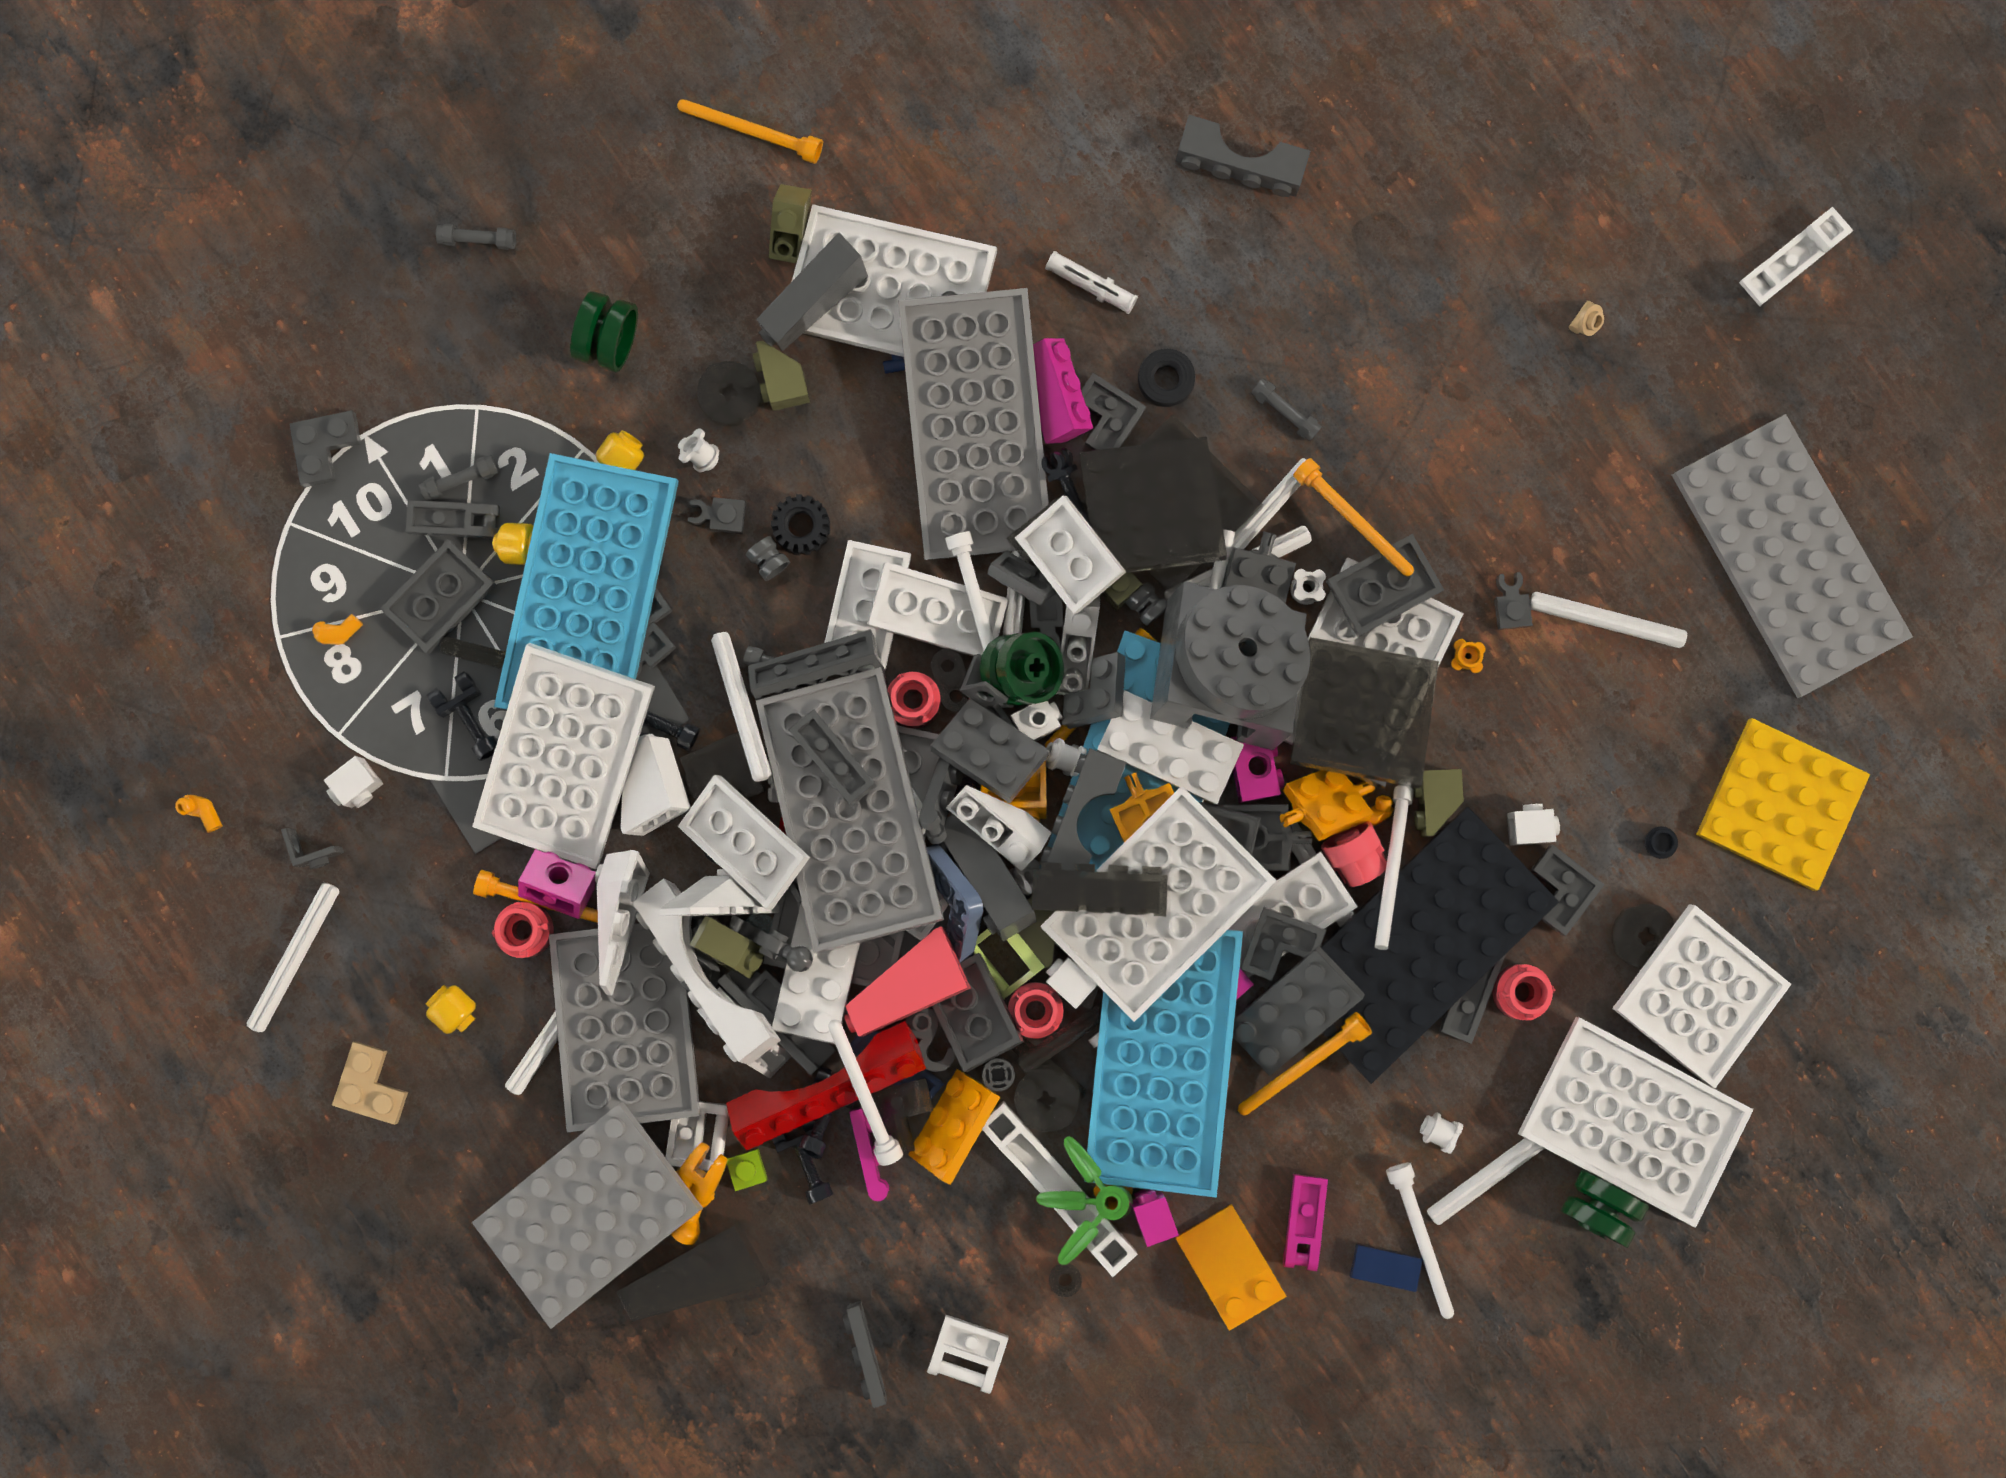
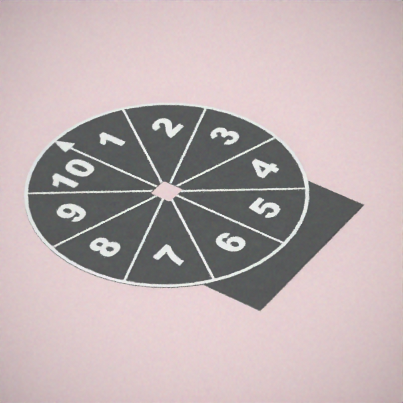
[271,404,691,854]

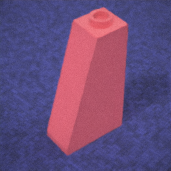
[844,926,971,1037]

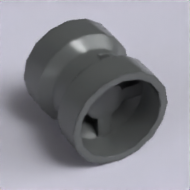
[745,536,790,581]
[1125,582,1167,627]
[982,1057,1015,1092]

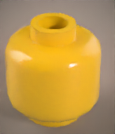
[595,430,644,470]
[492,523,534,565]
[426,985,476,1034]

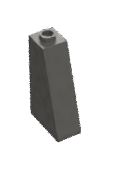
[756,232,868,351]

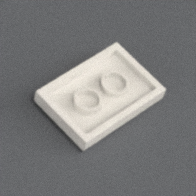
[1015,495,1126,614]

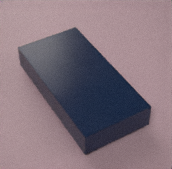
[1350,1244,1423,1292]

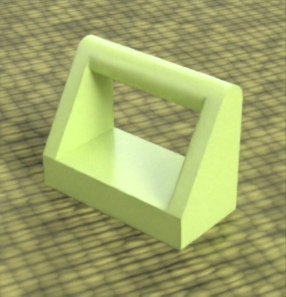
[974,929,1045,999]

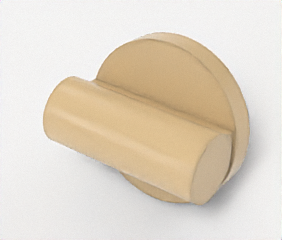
[1569,301,1604,336]

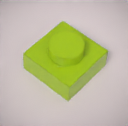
[727,1149,768,1191]

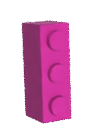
[1033,338,1093,444]

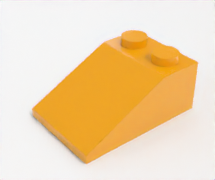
[1175,1204,1287,1331]

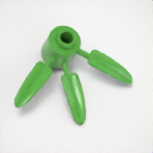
[1036,1136,1133,1265]

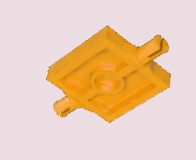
[1280,767,1375,841]
[1109,772,1174,842]

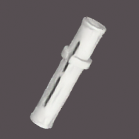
[1045,251,1138,314]

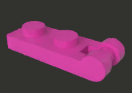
[849,1107,889,1201]
[1283,1174,1328,1271]

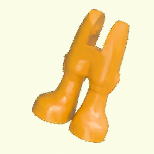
[671,1142,728,1245]

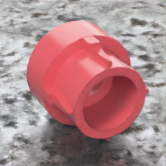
[888,672,941,728]
[1321,821,1387,887]
[492,902,554,958]
[1492,964,1556,1020]
[1008,982,1064,1039]

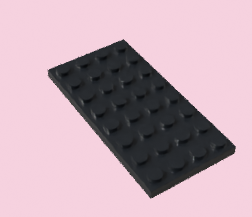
[1320,807,1559,1084]

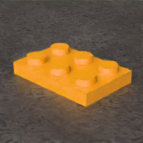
[908,1069,1000,1185]

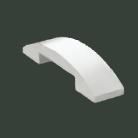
[1739,207,1853,307]

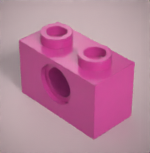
[1231,736,1284,804]
[518,849,596,919]
[1132,1189,1179,1247]

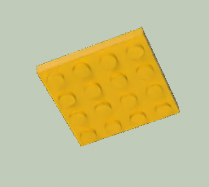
[1696,718,1870,891]

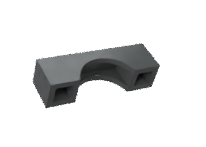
[1176,115,1311,197]
[1040,748,1127,887]

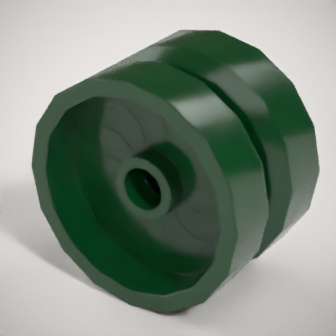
[570,291,638,373]
[980,632,1065,705]
[1560,1170,1649,1248]

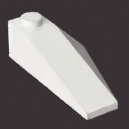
[595,850,650,995]
[659,869,780,916]

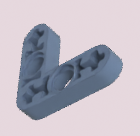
[926,844,983,962]

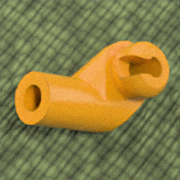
[312,613,363,645]
[175,794,223,833]
[1369,795,1394,826]

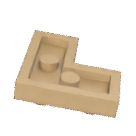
[332,1041,408,1125]

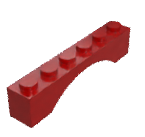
[726,1021,926,1151]

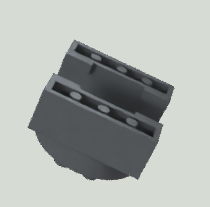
[1150,581,1311,750]

